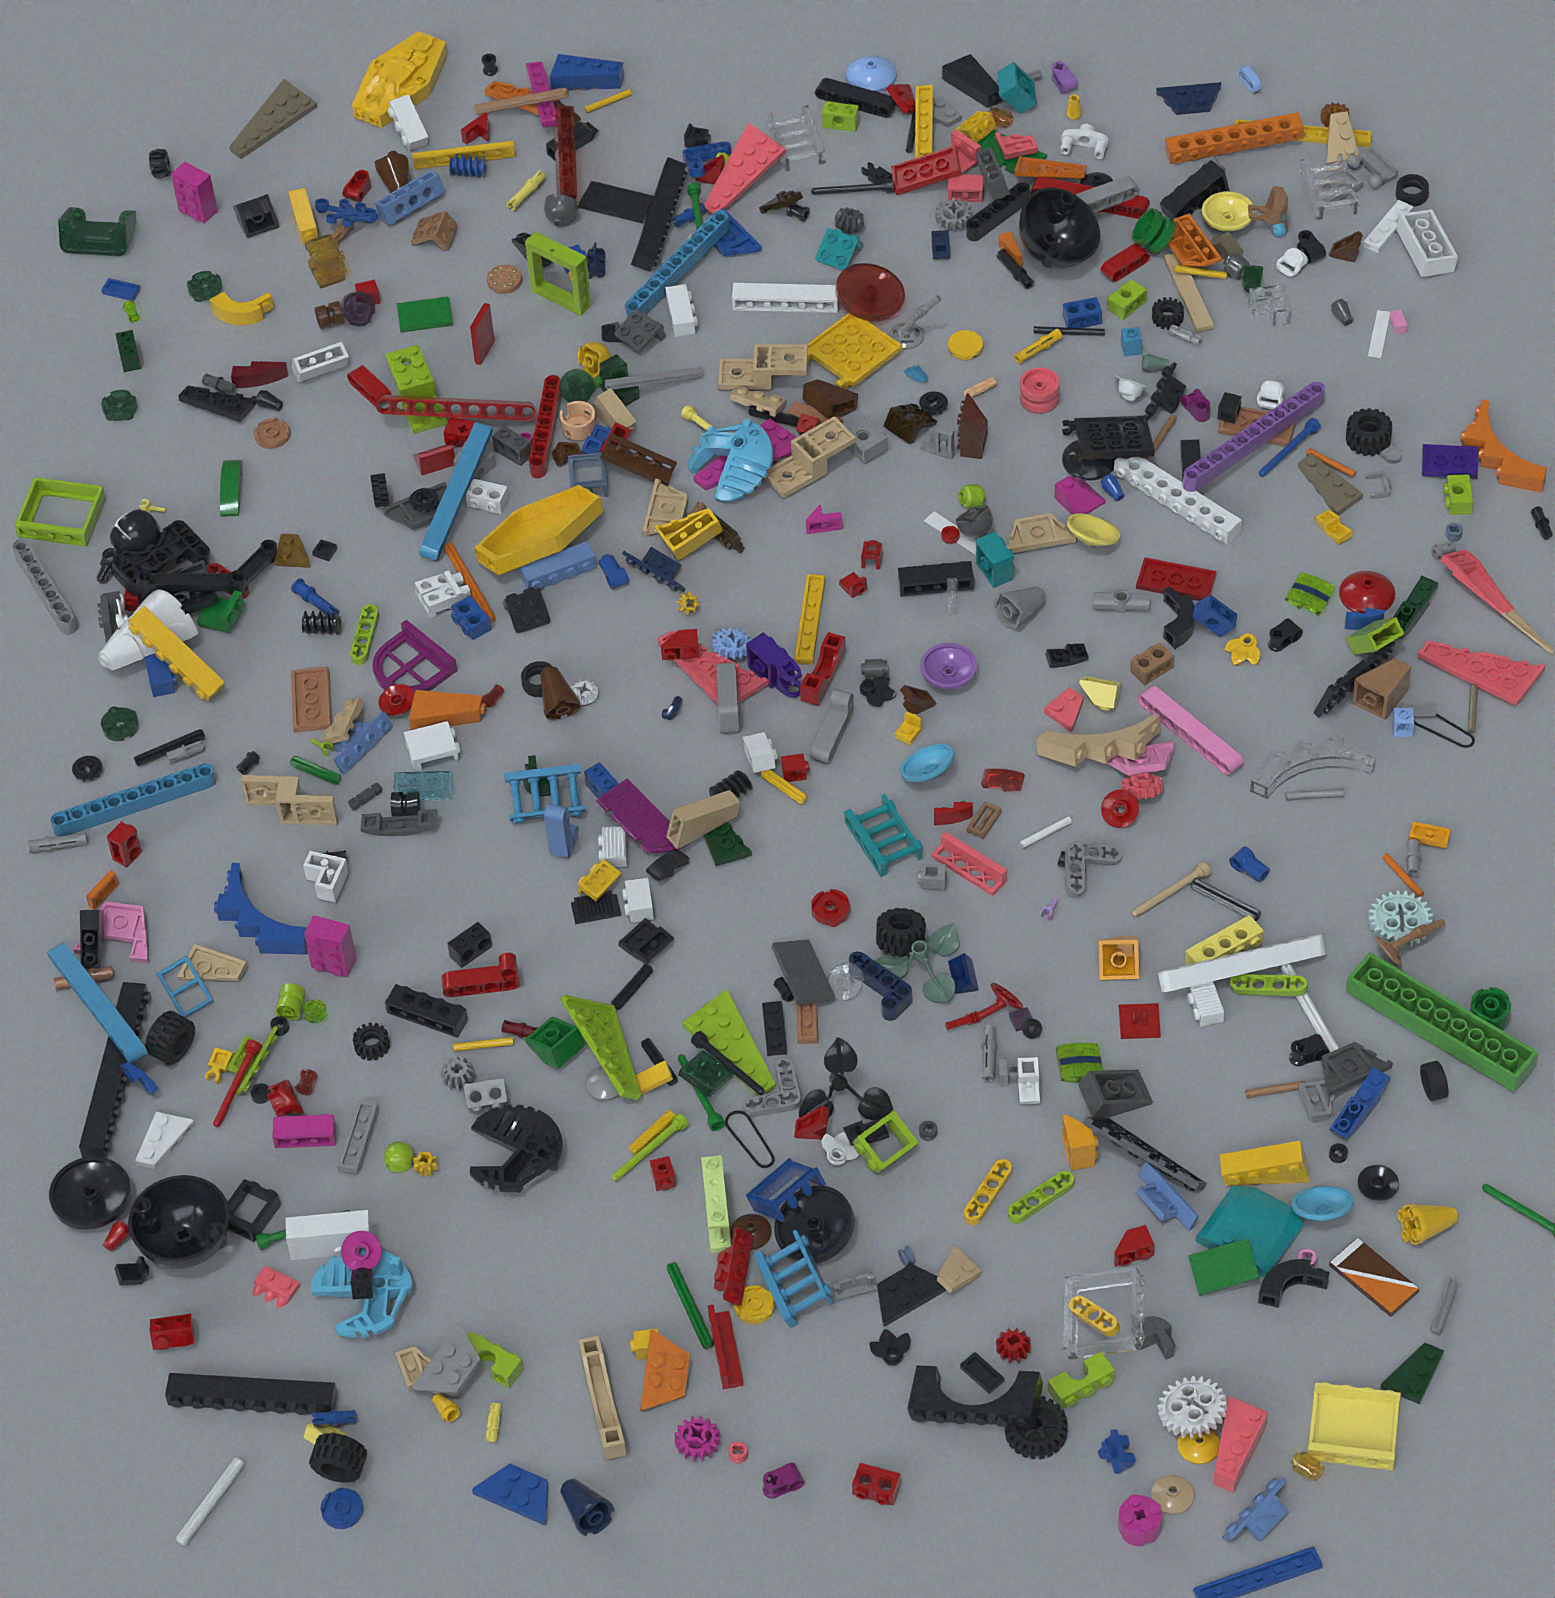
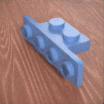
[333,712,393,773]
[1137,1161,1199,1230]
[1222,1477,1288,1541]

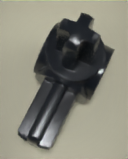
[96,548,119,584]

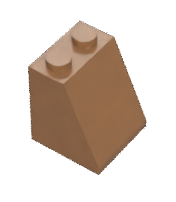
[1352,658,1411,720]

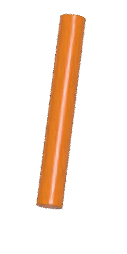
[1306,448,1356,478]
[1382,853,1424,897]

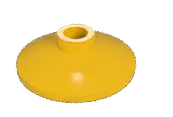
[1178,1428,1220,1464]

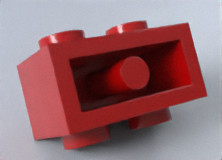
[150,1313,194,1350]

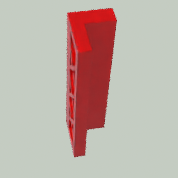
[708,1304,743,1390]

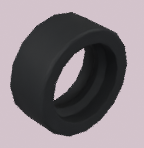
[1395,174,1429,206]
[521,661,552,697]
[1420,1060,1449,1101]

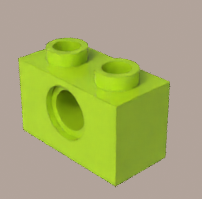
[822,101,859,132]
[1107,279,1147,320]
[1443,475,1473,515]

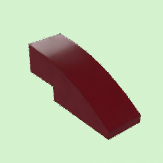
[231,361,288,388]

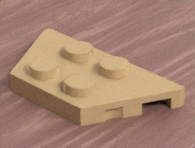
[642,479,688,536]
[1007,513,1076,553]

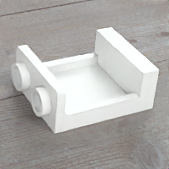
[404,721,461,772]

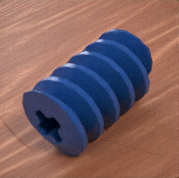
[449,154,486,178]

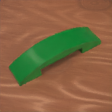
[220,460,242,517]

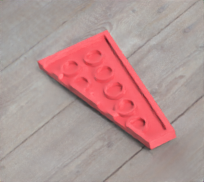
[657,630,769,706]
[1418,640,1546,706]

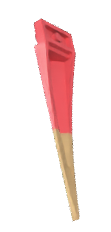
[1441,549,1554,655]

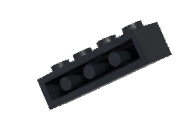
[898,561,974,597]

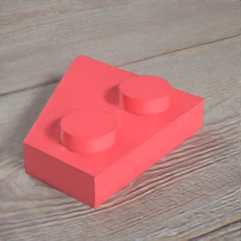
[995,133,1038,160]
[1044,687,1083,732]

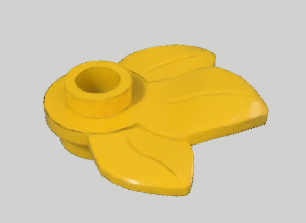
[1224,633,1260,666]

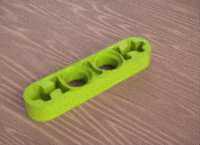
[350,604,379,665]
[1230,974,1308,996]
[1008,1170,1074,1224]

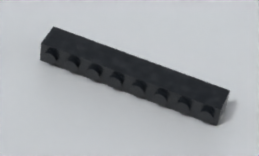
[631,157,687,272]
[165,1373,337,1415]

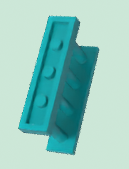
[844,794,923,877]

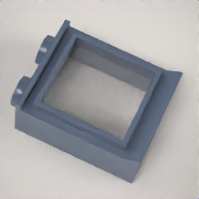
[568,453,608,497]

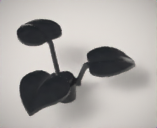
[799,1037,893,1120]

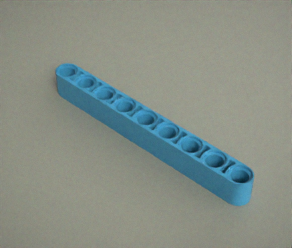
[625,210,730,318]
[419,421,493,561]
[50,763,216,837]
[46,942,148,1064]

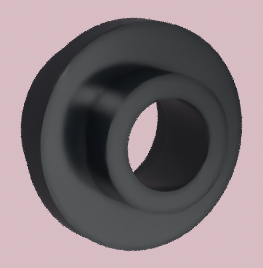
[1022,1018,1042,1039]

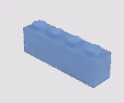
[519,541,597,589]

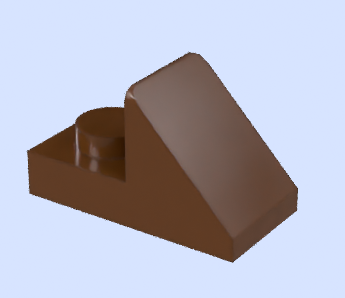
[1329,231,1363,262]
[900,685,937,715]

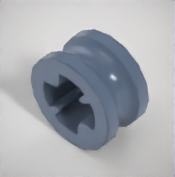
[1445,523,1463,541]
[898,1246,915,1267]

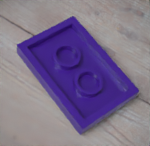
[1422,444,1478,479]

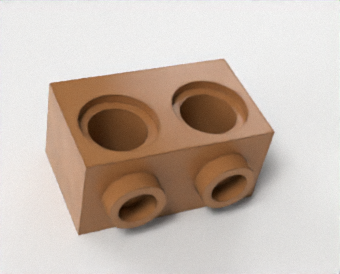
[1130,642,1174,686]

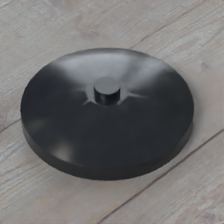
[49,1156,131,1230]
[774,1185,855,1264]

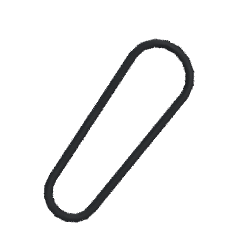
[1414,713,1475,748]
[725,1111,775,1168]

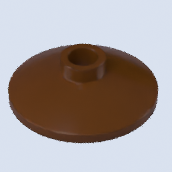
[730,1214,772,1250]

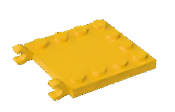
[807,310,903,389]

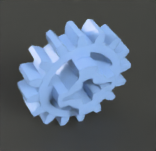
[711,627,752,660]

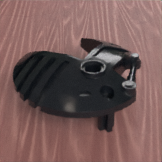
[470,1104,563,1193]

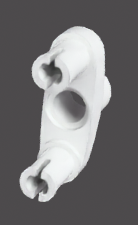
[1060,124,1109,159]

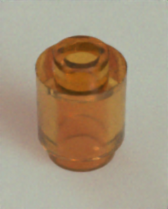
[989,107,1014,128]

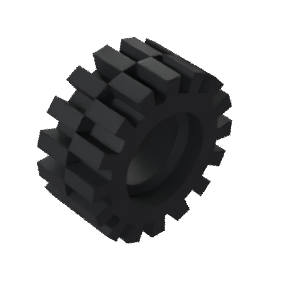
[1152,297,1184,330]
[370,473,389,507]
[353,1022,390,1061]

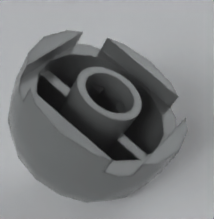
[544,194,579,226]
[956,505,993,539]

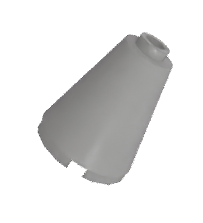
[994,587,1045,628]

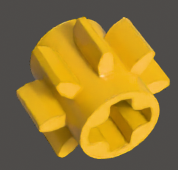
[675,591,700,615]
[413,1151,438,1177]

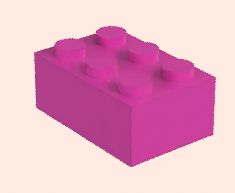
[171,161,218,224]
[304,915,356,977]

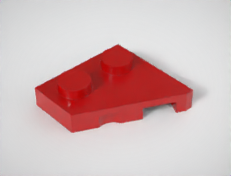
[886,84,916,114]

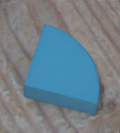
[904,365,928,382]

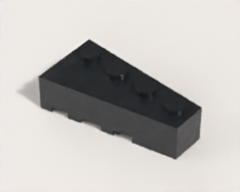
[1160,160,1230,221]

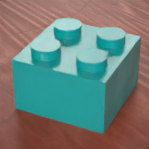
[997,62,1037,114]
[976,532,1014,588]

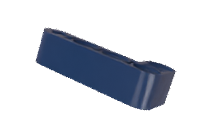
[849,951,912,1021]

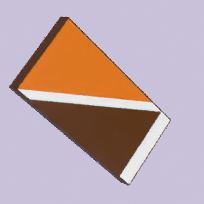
[1329,1237,1420,1317]

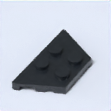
[877,1264,947,1327]

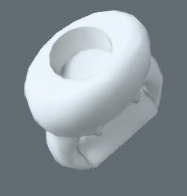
[1276,248,1308,277]
[1256,380,1285,410]

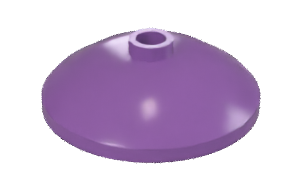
[920,643,977,689]

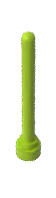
[612,1113,689,1181]

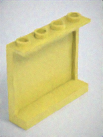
[1307,1382,1401,1470]

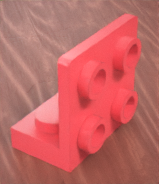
[950,130,981,175]

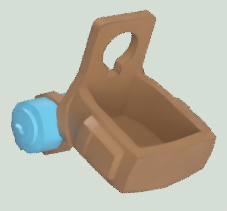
[1248,186,1288,237]

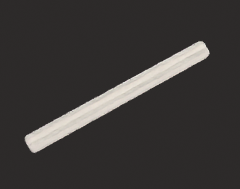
[1281,963,1339,1052]

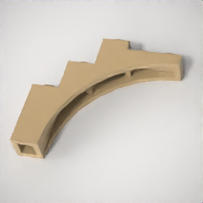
[1036,714,1161,766]

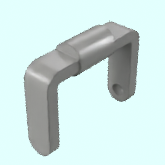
[1365,471,1391,499]

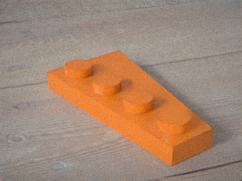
[485,81,560,115]
[1014,156,1087,179]

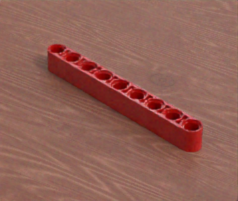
[376,395,536,421]

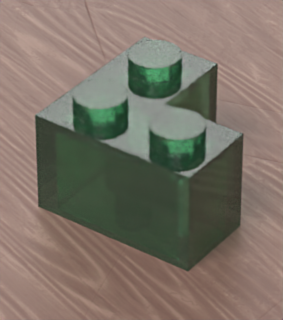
[599,354,640,407]

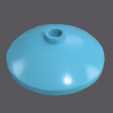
[900,744,954,782]
[1291,1186,1354,1222]

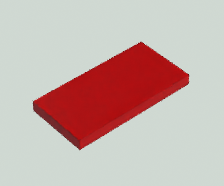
[891,145,962,195]
[1136,557,1217,601]

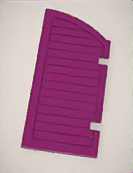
[596,778,690,854]

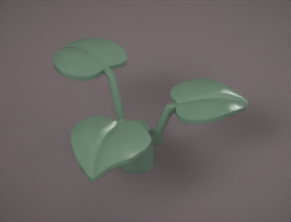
[874,923,959,1003]

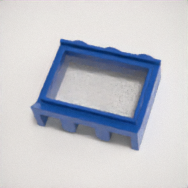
[746,1158,826,1221]

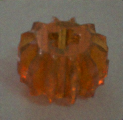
[1321,102,1350,127]

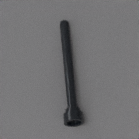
[811,179,894,195]
[691,1031,765,1095]

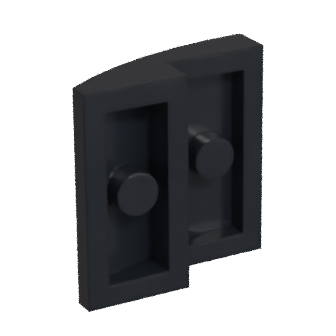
[618,918,674,964]

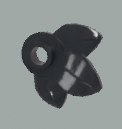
[859,676,896,707]
[869,1329,911,1365]

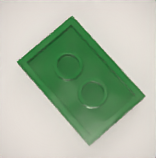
[397,296,453,332]
[1188,1238,1260,1296]

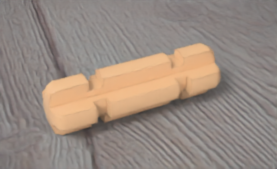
[963,377,997,398]

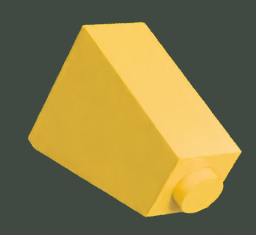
[288,187,318,244]

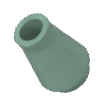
[1142,354,1169,371]

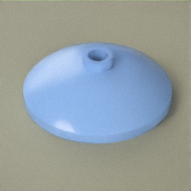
[846,55,896,92]

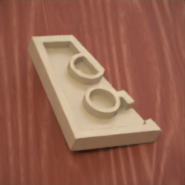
[1326,111,1359,166]
[730,387,787,417]
[177,944,248,981]

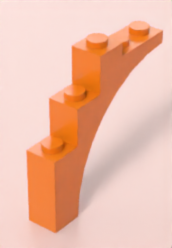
[1460,399,1547,493]

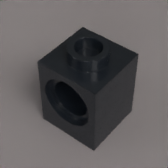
[1217,392,1242,424]

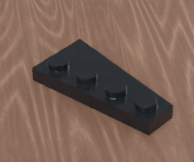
[178,385,257,422]

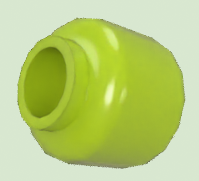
[958,484,986,508]

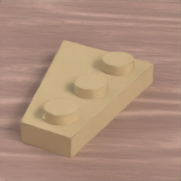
[321,697,364,744]

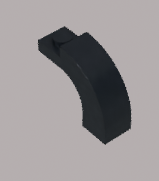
[1163,586,1195,649]
[1258,1259,1330,1308]

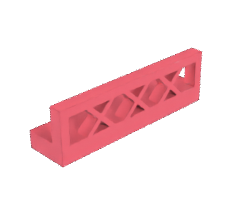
[931,832,1007,896]

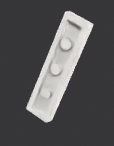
[1363,200,1414,253]

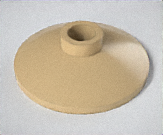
[1151,1475,1194,1515]

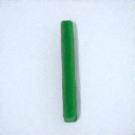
[667,1262,713,1349]

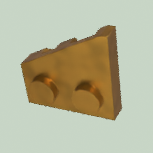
[275,534,310,568]

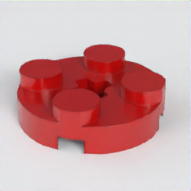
[811,889,850,927]

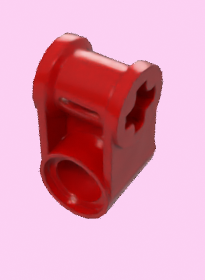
[342,170,371,202]

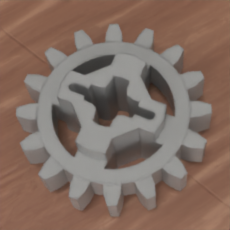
[935,198,973,230]

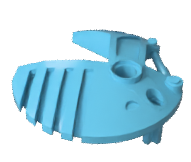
[688,419,773,502]
[311,1247,413,1338]

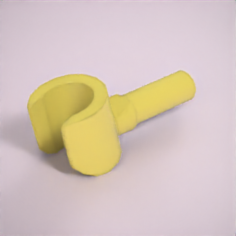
[139,499,166,512]

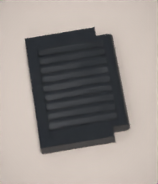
[571,891,621,925]

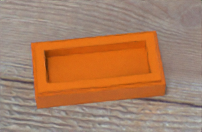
[86,870,119,910]

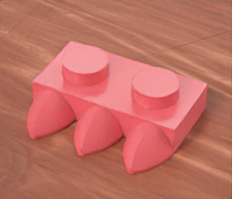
[253,1266,300,1308]

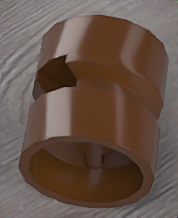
[314,301,344,329]

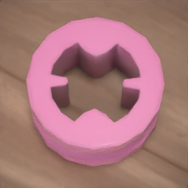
[1298,1249,1317,1268]

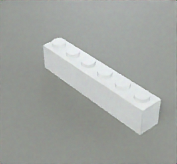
[732,283,839,313]

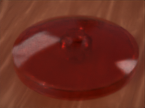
[835,263,905,321]

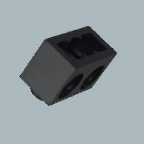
[447,922,492,968]

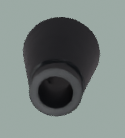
[255,390,283,411]

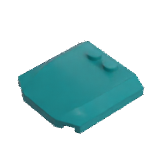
[1195,1186,1304,1278]

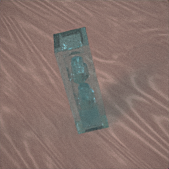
[393,771,454,801]

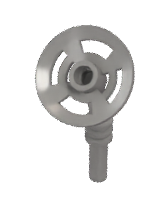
[889,295,941,349]

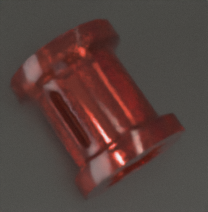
[295,1069,318,1096]

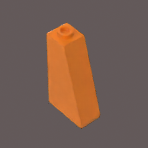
[409,690,486,730]

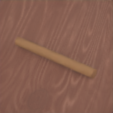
[1144,415,1177,461]

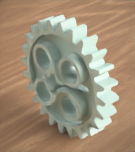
[1368,890,1433,947]

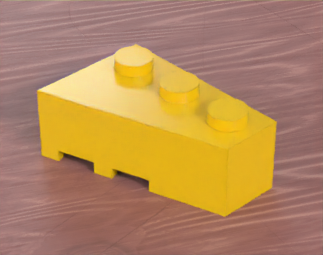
[654,508,723,561]

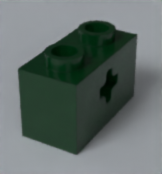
[115,330,141,372]

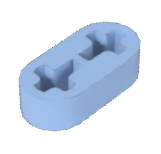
[1238,65,1262,93]

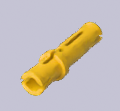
[1014,329,1063,364]

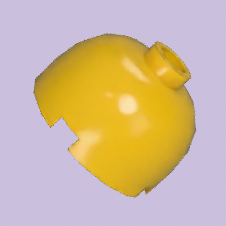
[577,341,611,378]

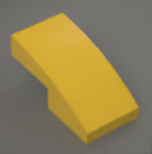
[1314,509,1353,545]

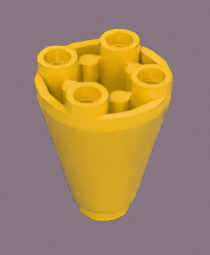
[1397,1203,1458,1245]

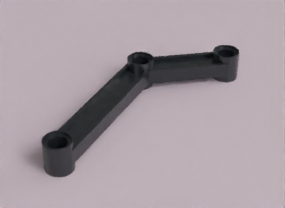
[136,540,277,594]

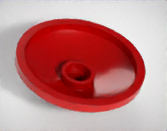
[1339,571,1395,614]

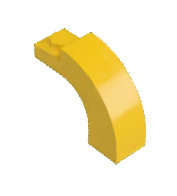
[209,292,274,325]

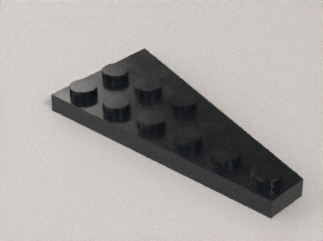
[1313,641,1396,718]
[1083,1117,1207,1191]

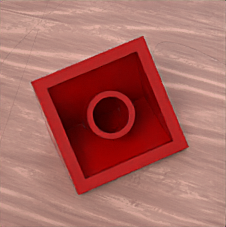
[413,444,455,476]

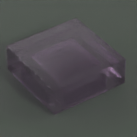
[1009,1007,1034,1032]

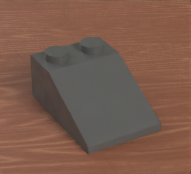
[1078,1070,1153,1118]

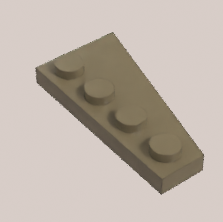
[1298,453,1363,516]

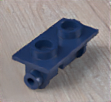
[587,242,605,279]

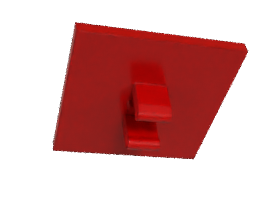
[1118,1003,1161,1039]

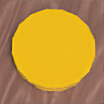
[948,330,983,360]
[733,1285,775,1324]

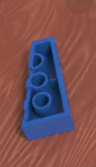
[550,54,624,91]

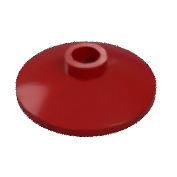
[378,684,415,716]
[1101,789,1139,828]

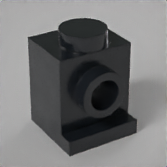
[684,123,711,148]

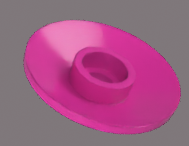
[341,1231,382,1270]

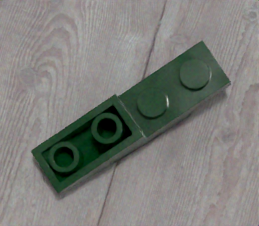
[1393,575,1439,639]

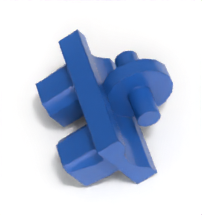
[1098,1429,1136,1474]

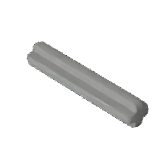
[1430,1279,1458,1335]

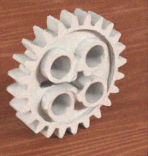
[1158,1376,1228,1439]

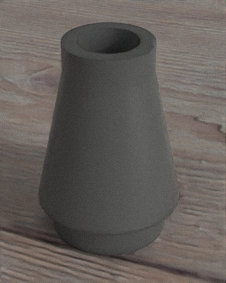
[1331,299,1353,326]

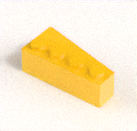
[1220,1141,1310,1186]

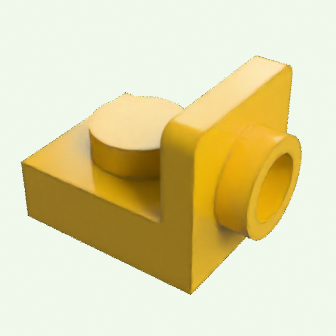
[894,711,922,746]

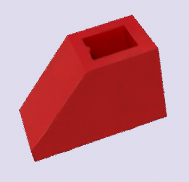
[661,629,699,661]
[1113,1225,1154,1267]

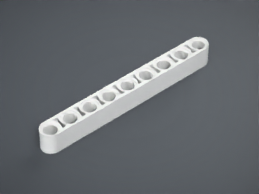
[1157,934,1327,992]

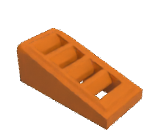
[998,232,1023,268]

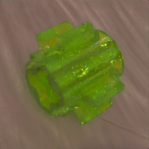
[302,999,327,1023]

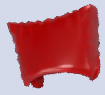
[267,1080,304,1117]

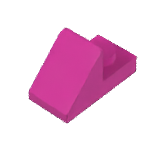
[805,504,843,534]

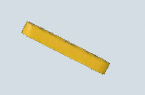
[964,1159,1012,1225]

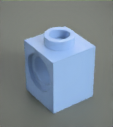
[1392,708,1414,737]

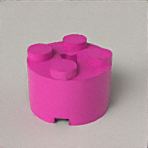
[1118,1494,1162,1546]

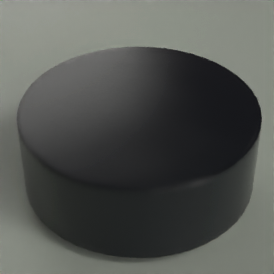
[250,1083,271,1104]

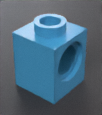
[1121,327,1142,356]

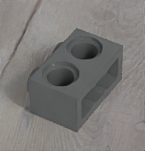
[492,425,532,466]

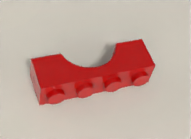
[800,632,846,706]

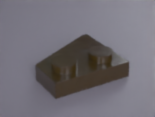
[759,190,803,214]

